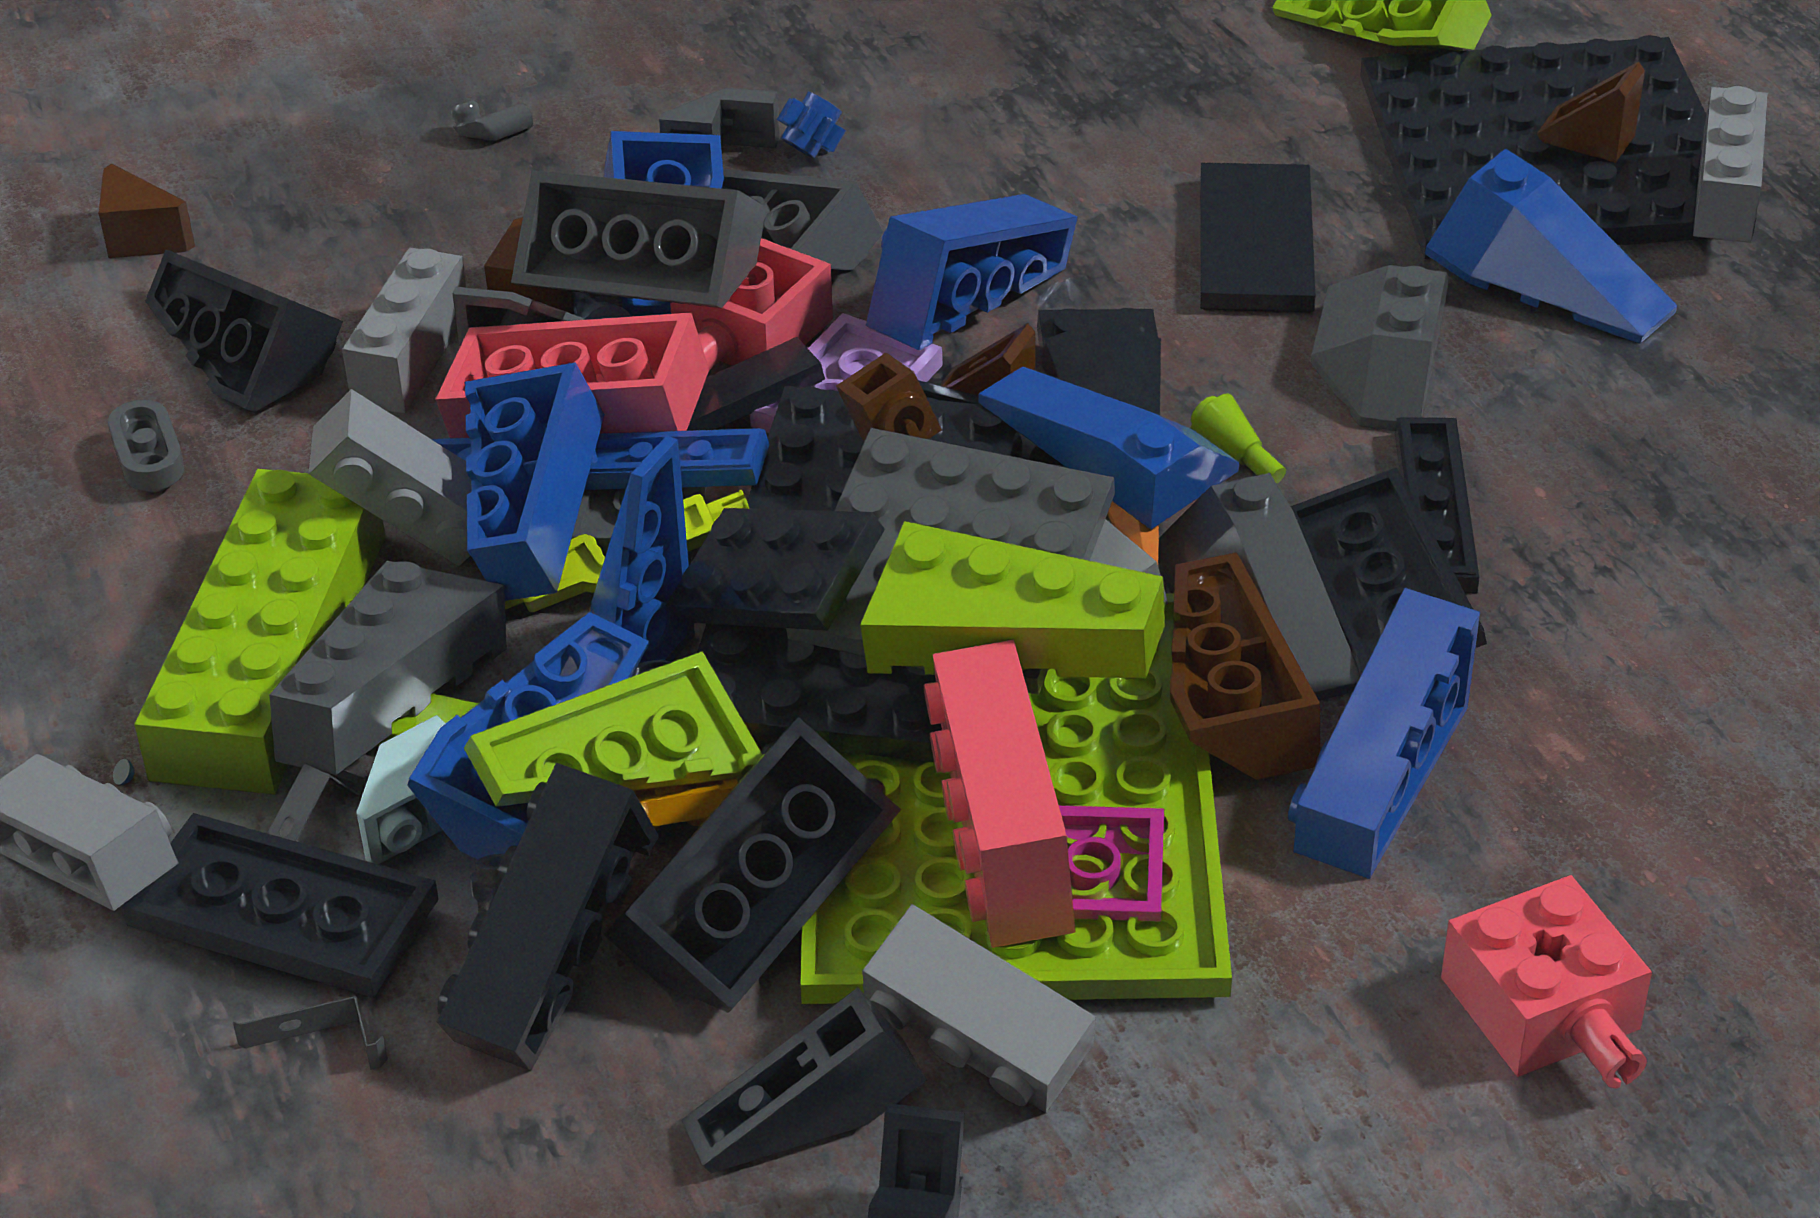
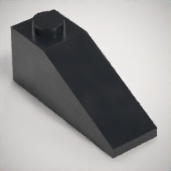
[681,988,927,1173]

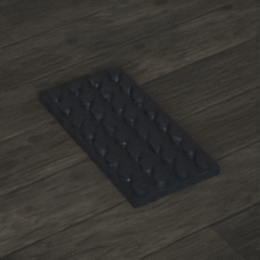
[697,386,1020,762]

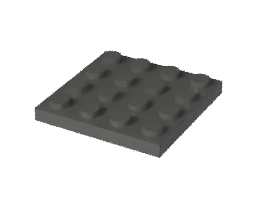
[786,428,1115,695]

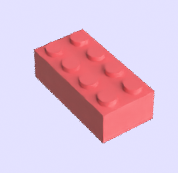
[435,313,709,438]
[924,639,1075,948]

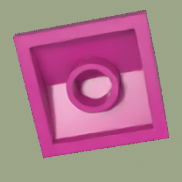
[1059,805,1164,922]

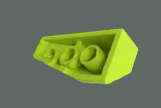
[1272,0,1492,51]

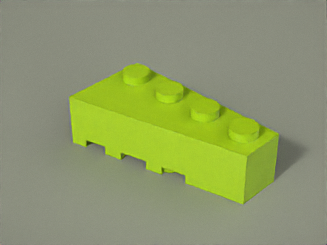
[860,521,1165,678]

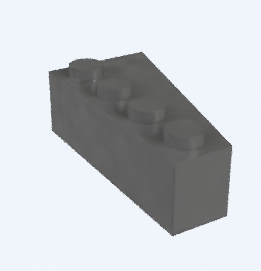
[269,561,507,775]

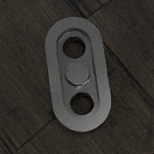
[108,400,185,492]

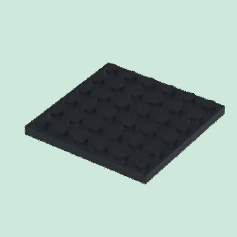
[1360,35,1756,259]

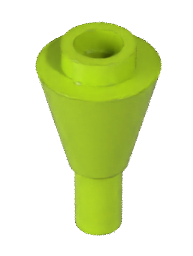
[1190,393,1286,484]

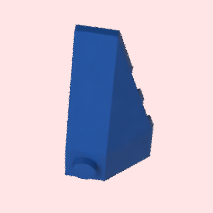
[604,131,724,317]
[1425,149,1678,344]
[978,366,1239,529]
[590,436,695,663]
[407,612,649,870]

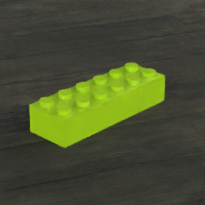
[134,469,386,795]

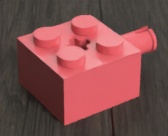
[670,238,833,371]
[1441,875,1652,1089]

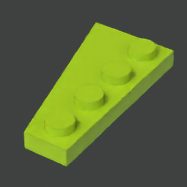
[464,651,762,807]

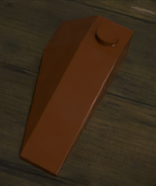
[1170,552,1320,780]

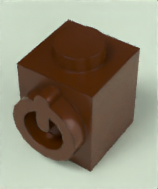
[836,353,942,442]

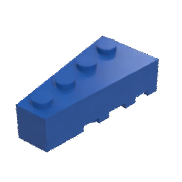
[866,194,1078,351]
[465,362,605,601]
[1288,588,1480,879]

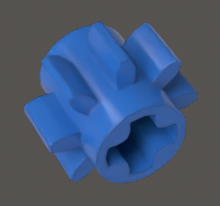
[776,91,846,159]

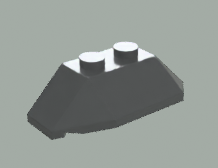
[1311,265,1448,431]

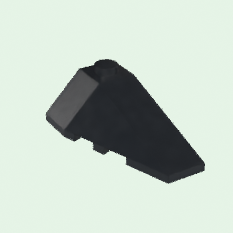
[145,249,343,412]

